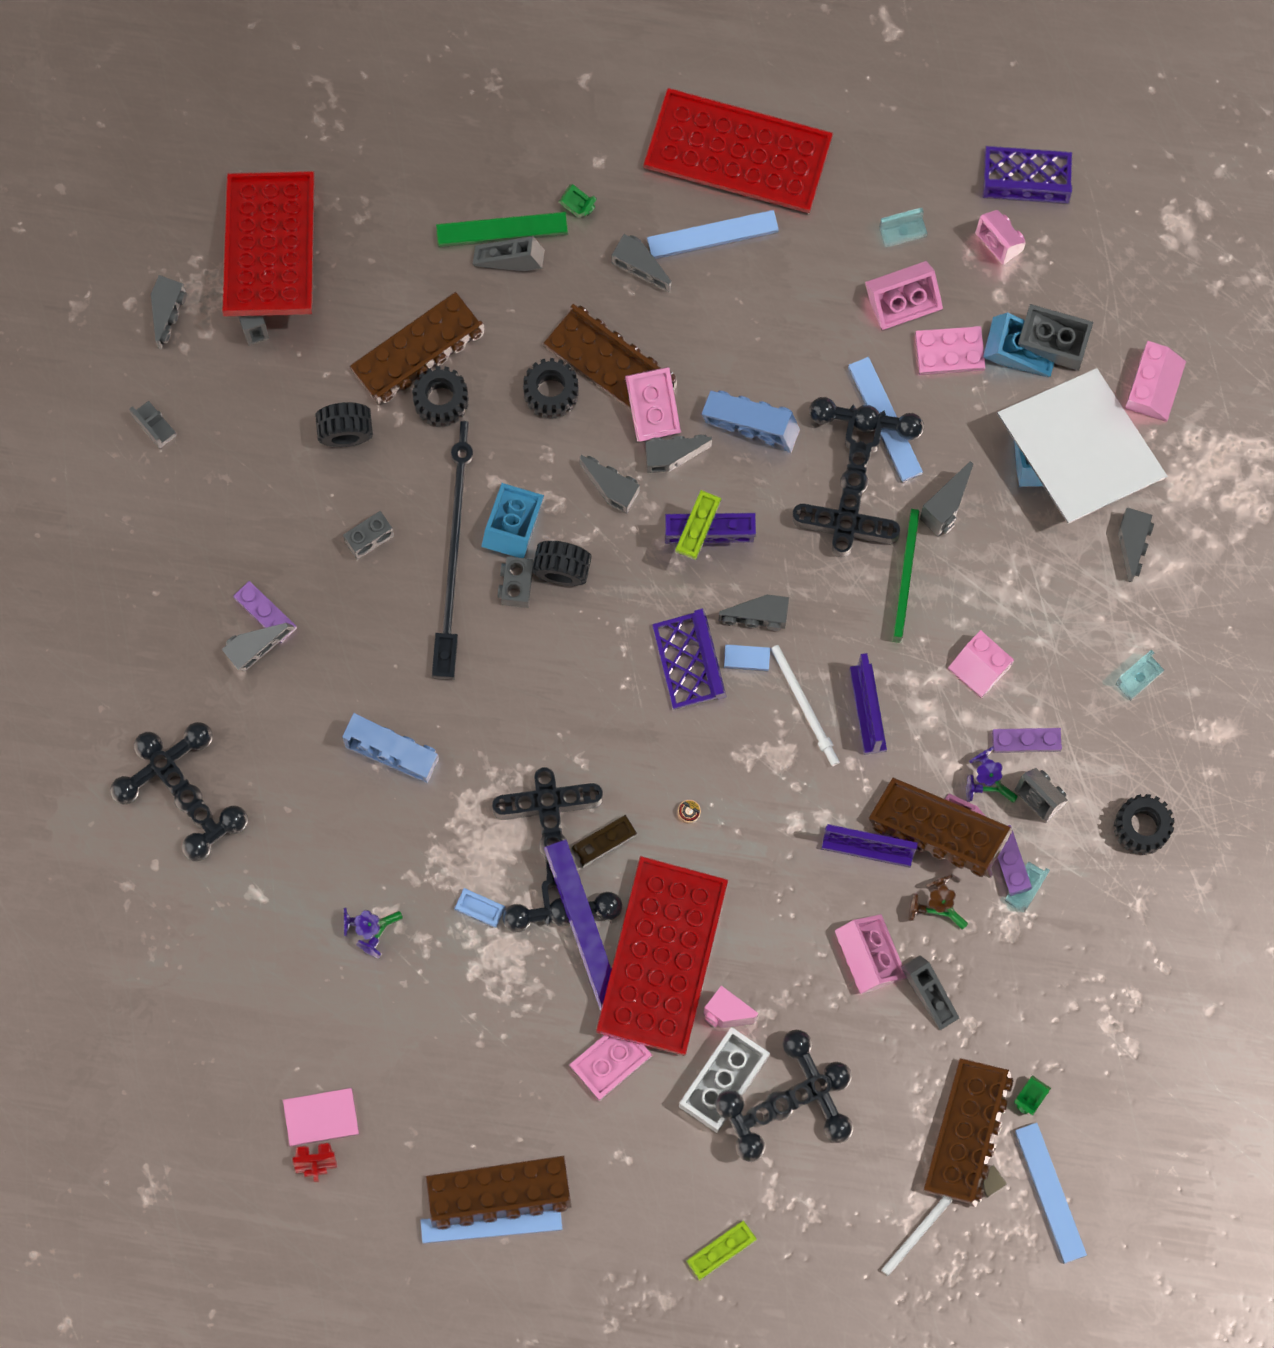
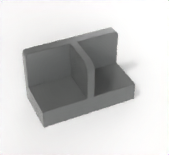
[129,401,177,449]

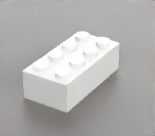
[679,1027,770,1133]

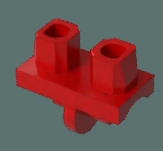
[292,1143,337,1182]

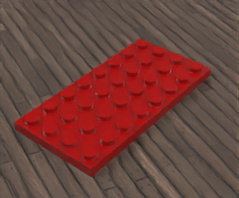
[643,88,833,214]
[222,171,315,317]
[596,856,728,1056]

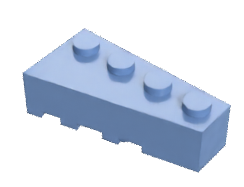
[702,391,800,453]
[342,713,439,783]

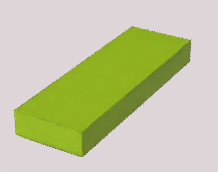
[675,490,721,560]
[686,1220,757,1280]

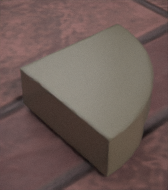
[983,1165,1007,1198]

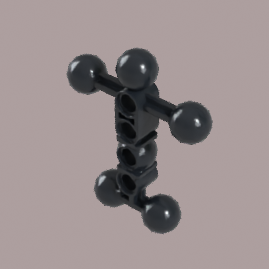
[110,722,248,861]
[715,1029,853,1162]

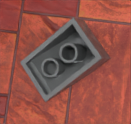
[1018,304,1093,370]
[919,461,973,537]
[1014,768,1068,822]

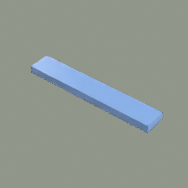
[647,210,779,259]
[848,357,923,483]
[1015,1123,1087,1264]
[421,1210,562,1244]

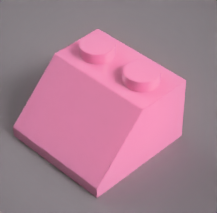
[976,210,1025,265]
[948,630,1014,698]
[704,986,759,1028]

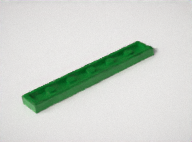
[436,212,568,247]
[892,509,920,643]

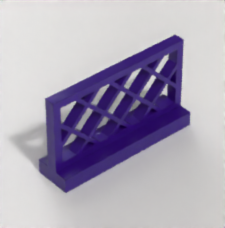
[983,146,1072,204]
[665,513,756,544]
[652,608,727,710]
[849,653,887,755]
[821,824,918,868]

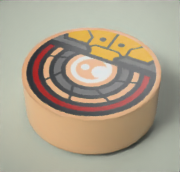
[678,800,701,824]

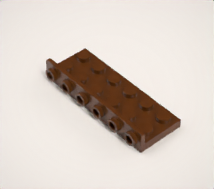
[350,292,485,405]
[543,304,677,411]
[869,777,1012,878]
[924,1058,1014,1207]
[426,1156,571,1230]

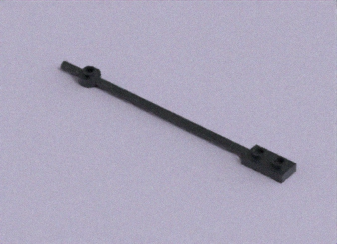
[432,421,473,680]

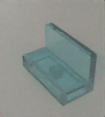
[879,208,928,248]
[1115,650,1164,701]
[1005,862,1050,913]

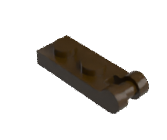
[571,815,637,867]

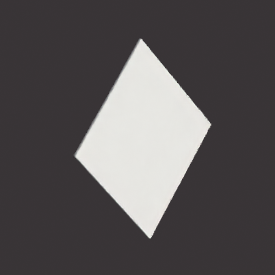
[997,368,1167,523]

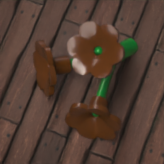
[909,874,968,929]

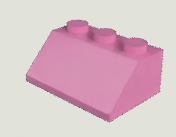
[865,261,943,330]
[1125,341,1186,422]
[835,914,906,994]

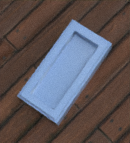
[724,645,770,671]
[454,888,506,928]

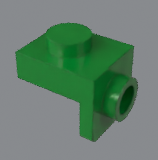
[559,184,597,218]
[1014,1075,1051,1115]

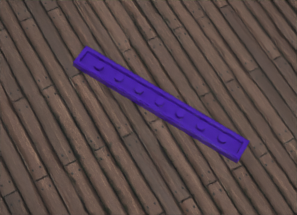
[544,840,611,1012]

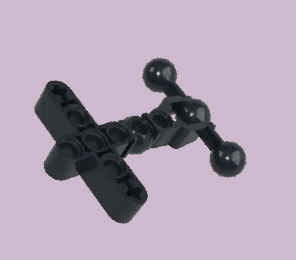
[793,397,924,557]
[492,767,622,932]

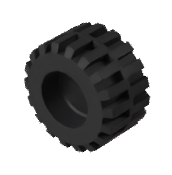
[523,358,579,419]
[412,366,469,427]
[315,402,373,447]
[532,541,592,586]
[1114,794,1175,855]

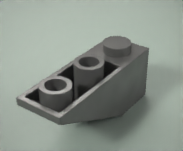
[151,275,187,349]
[645,434,712,473]
[580,455,640,514]
[1118,507,1154,582]
[719,595,789,631]

